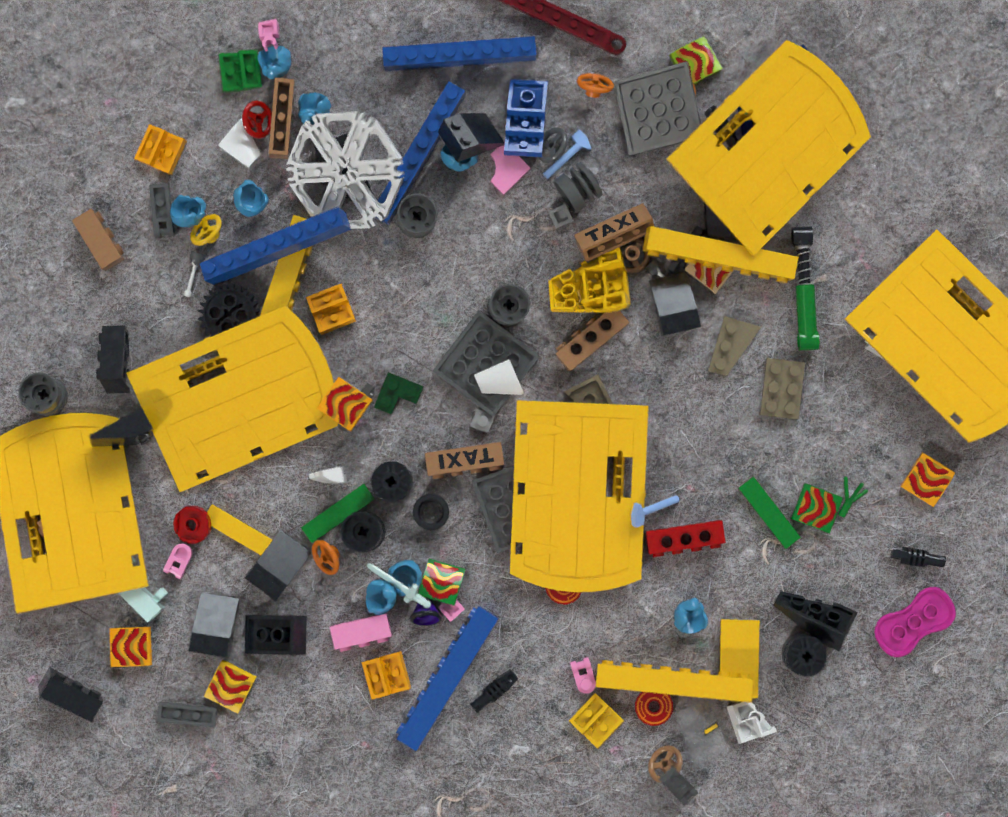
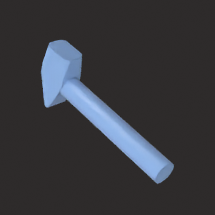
[543,129,591,179]
[631,495,679,527]

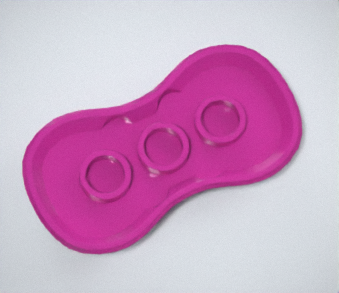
[874,587,956,657]

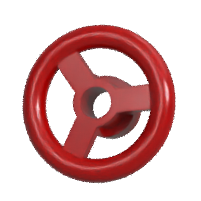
[242,100,272,139]

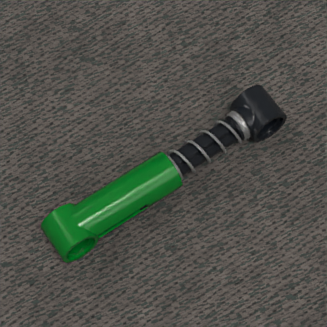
[791,226,820,351]

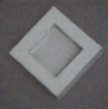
[548,204,573,229]
[470,409,495,434]

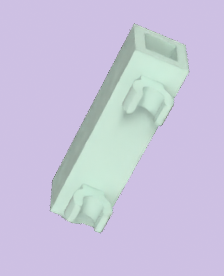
[119,557,168,623]

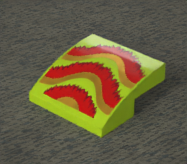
[669,36,723,85]

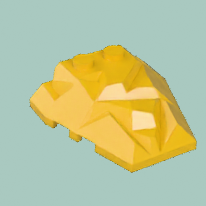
[548,247,631,313]

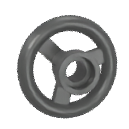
[538,127,567,163]

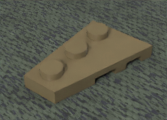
[708,316,761,377]
[564,374,613,404]

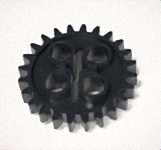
[198,284,261,337]

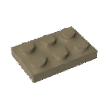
[760,358,805,420]

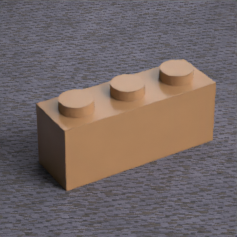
[72,208,125,271]

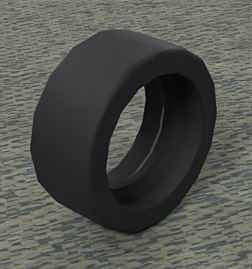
[413,494,450,530]

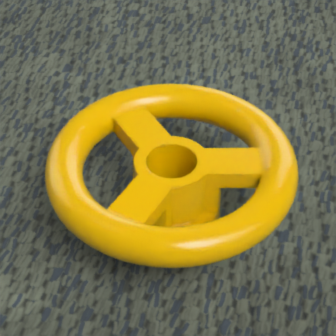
[190,214,222,246]

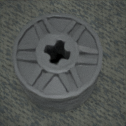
[553,162,603,214]
[397,193,438,239]
[488,284,530,326]
[18,372,68,416]

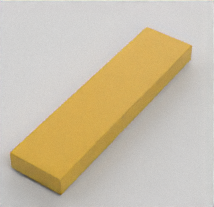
[207,504,273,555]

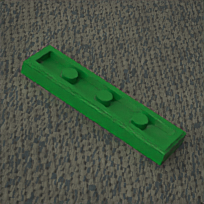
[738,476,801,549]
[301,484,375,543]

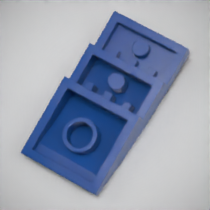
[504,79,548,157]

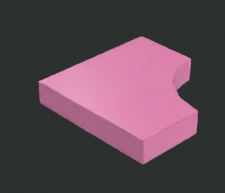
[490,141,531,195]

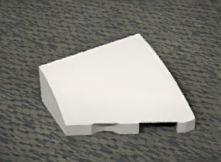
[218,118,262,170]
[474,360,524,395]
[308,467,347,484]
[726,702,777,744]

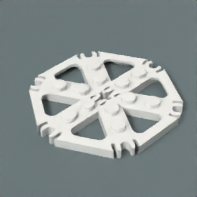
[286,111,404,229]

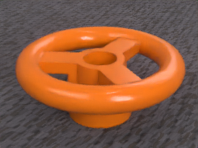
[576,73,614,98]
[312,540,340,575]

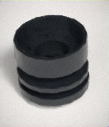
[371,461,413,502]
[340,511,386,552]
[781,633,827,677]

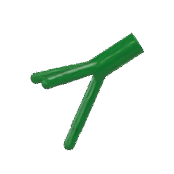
[838,476,868,518]

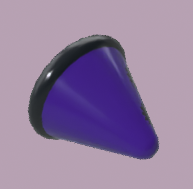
[410,597,442,626]

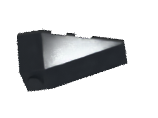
[773,591,858,651]

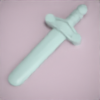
[367,563,431,608]

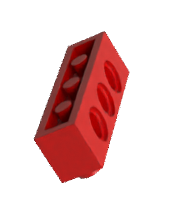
[644,520,726,557]

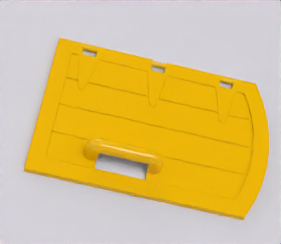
[666,40,871,256]
[844,229,1008,443]
[126,305,338,492]
[510,400,648,592]
[0,413,149,614]

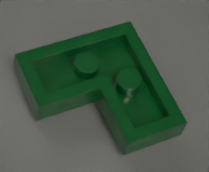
[374,372,424,415]

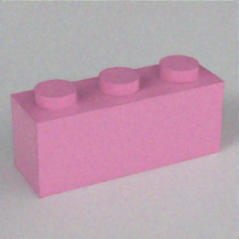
[330,613,392,652]

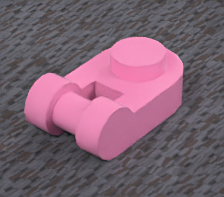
[163,543,193,580]
[570,657,596,694]

